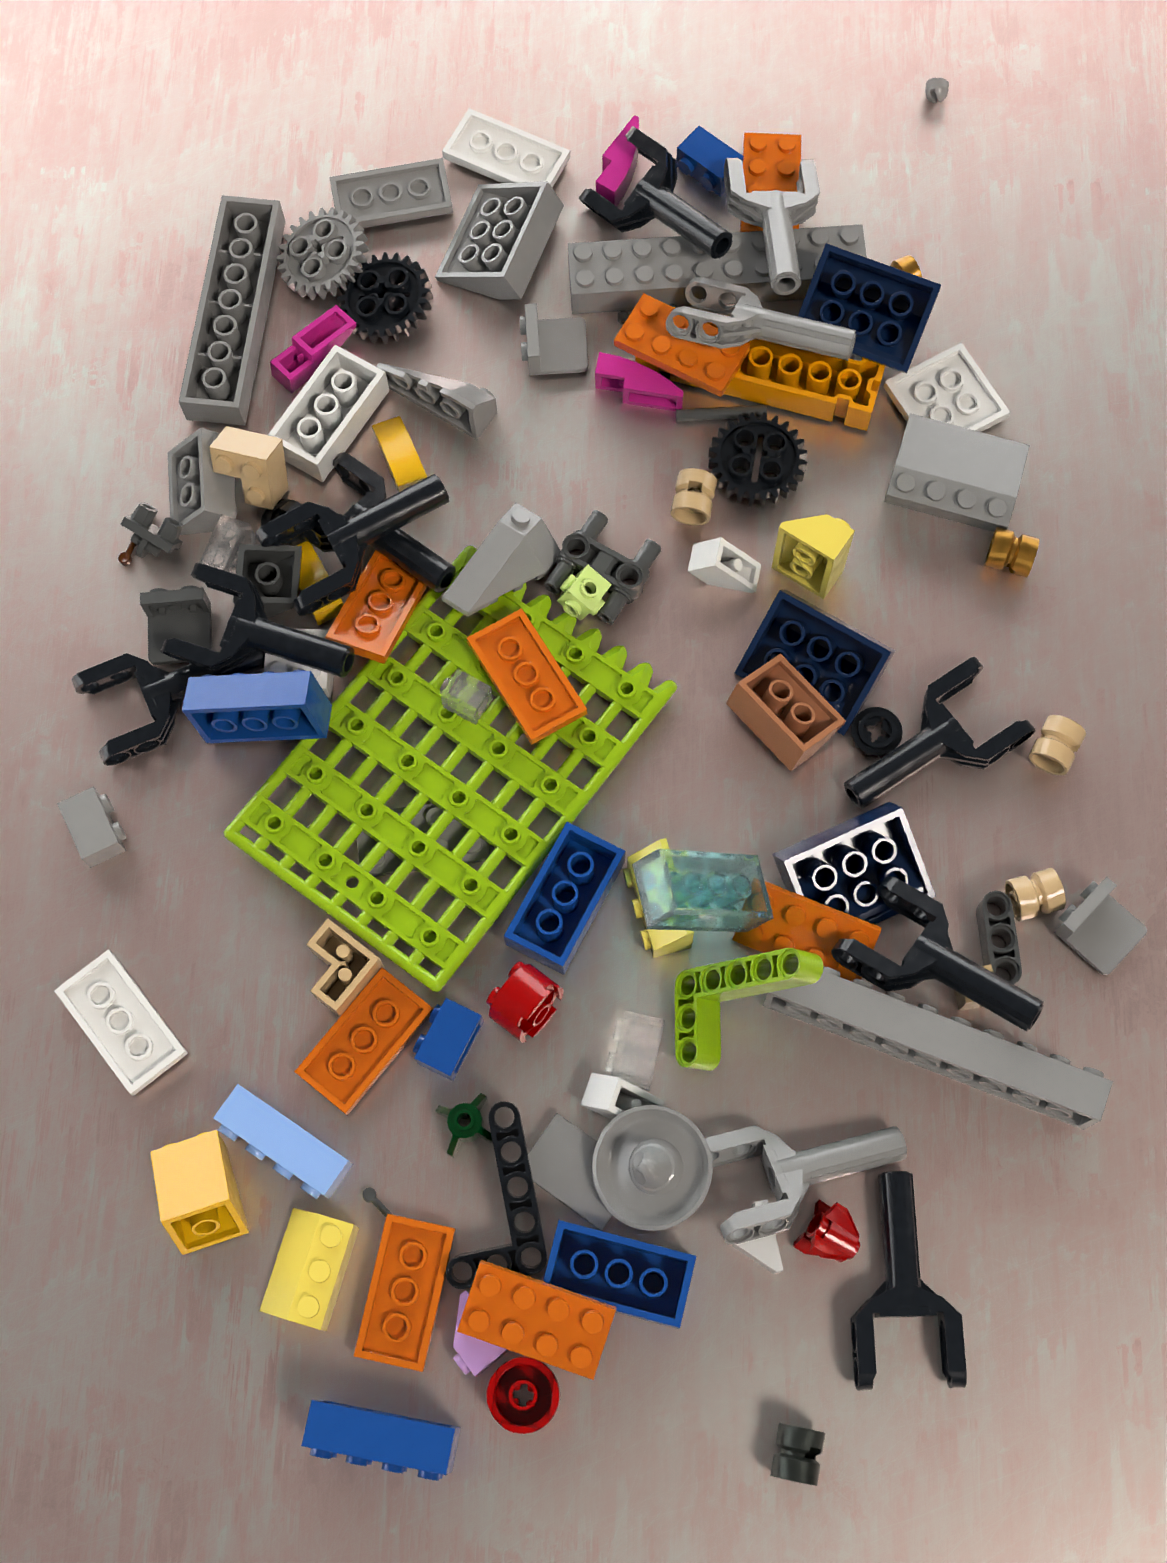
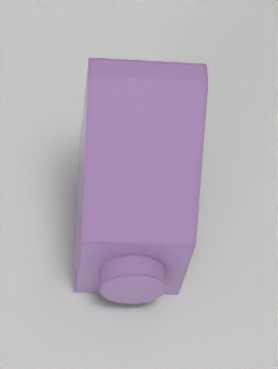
[453,1290,509,1377]

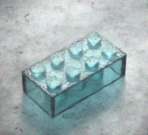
[632,849,774,932]

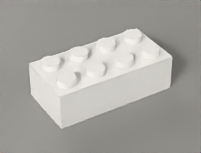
[268,345,390,482]

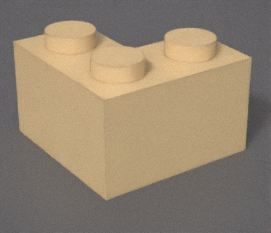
[209,426,289,510]
[306,918,384,1017]

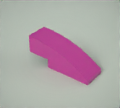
[596,115,639,207]
[270,305,357,394]
[595,352,684,411]

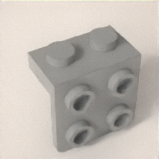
[519,303,588,376]
[1054,877,1147,975]

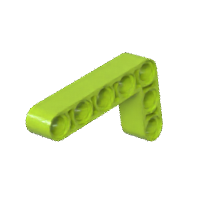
[675,948,824,1071]

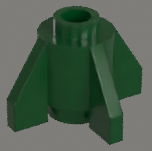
[436,1093,493,1158]

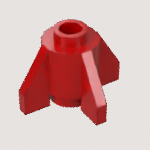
[793,1199,860,1262]

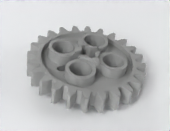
[276,207,369,300]

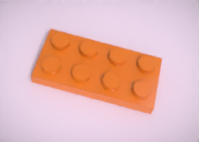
[740,133,802,232]
[614,293,751,397]
[325,550,427,664]
[467,608,587,745]
[732,878,882,982]
[294,967,433,1116]
[354,1214,456,1372]
[457,1260,617,1380]

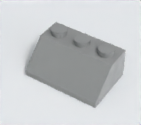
[168,428,237,535]

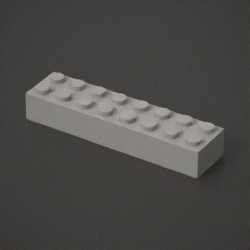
[179,195,285,426]

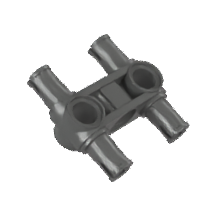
[544,510,661,625]

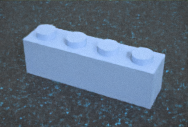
[213,1084,353,1199]

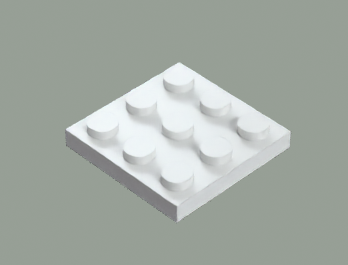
[883,342,1010,432]

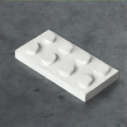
[442,108,570,187]
[54,949,188,1096]

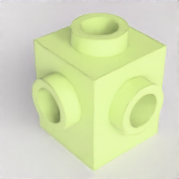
[557,565,612,621]

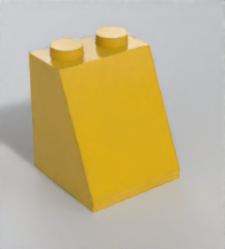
[150,1130,249,1255]

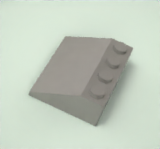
[435,181,564,300]
[884,413,1030,532]

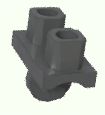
[120,502,183,558]

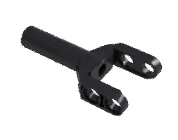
[578,126,733,259]
[278,452,456,593]
[255,474,449,616]
[160,563,354,678]
[72,650,265,766]
[844,657,1036,809]
[831,876,1044,1031]
[850,1171,967,1391]

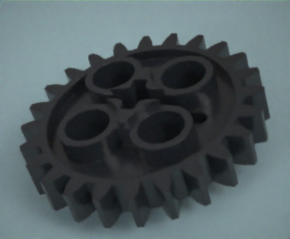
[337,252,433,344]
[708,412,807,507]

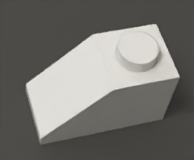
[687,537,761,593]
[580,1073,664,1119]

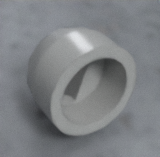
[925,78,949,103]

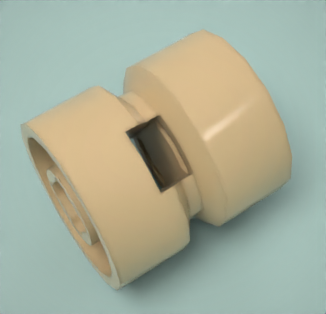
[670,468,717,526]
[1028,715,1086,776]
[1004,868,1066,922]

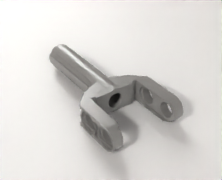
[724,158,820,295]
[666,277,857,361]
[705,1125,907,1245]

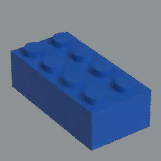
[182,670,332,743]
[504,822,626,975]
[543,1220,696,1329]
[301,1400,461,1481]

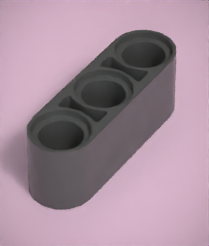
[976,891,1022,985]

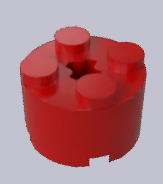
[486,961,564,1043]
[487,1357,560,1434]

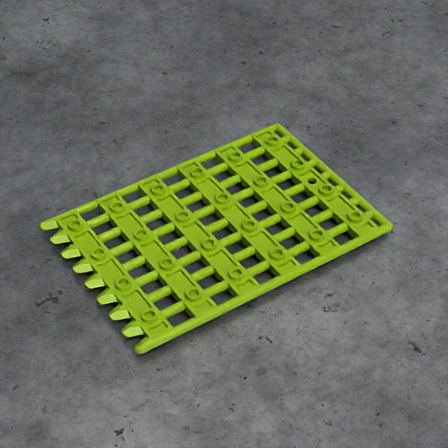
[224,545,677,992]

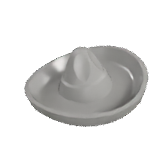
[592,1105,713,1231]

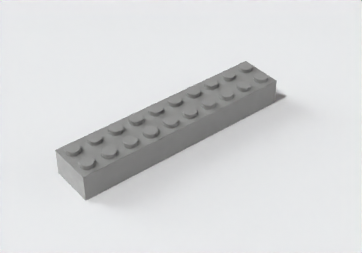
[568,225,867,314]
[763,966,1113,1130]

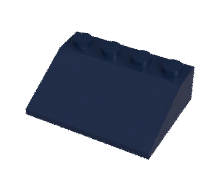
[798,243,941,374]
[734,590,896,736]
[772,802,936,925]

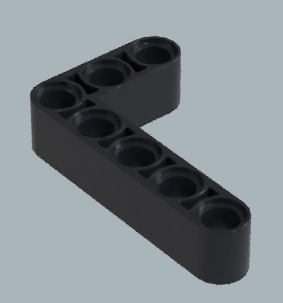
[446,1102,547,1289]

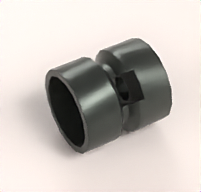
[770,1423,825,1486]

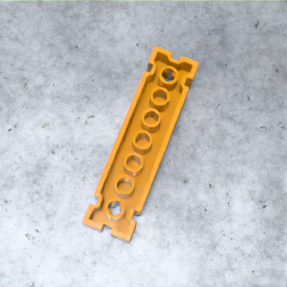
[635,307,885,431]

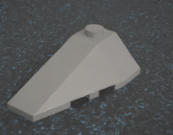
[376,363,497,440]
[442,503,561,617]

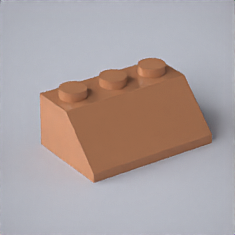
[726,653,846,771]

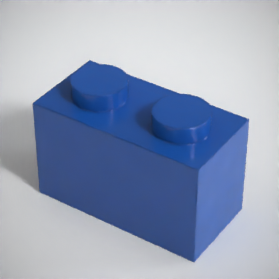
[676,126,744,197]
[413,998,484,1081]

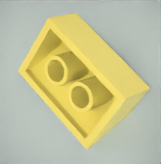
[771,514,855,599]
[623,838,694,958]
[259,1208,359,1331]

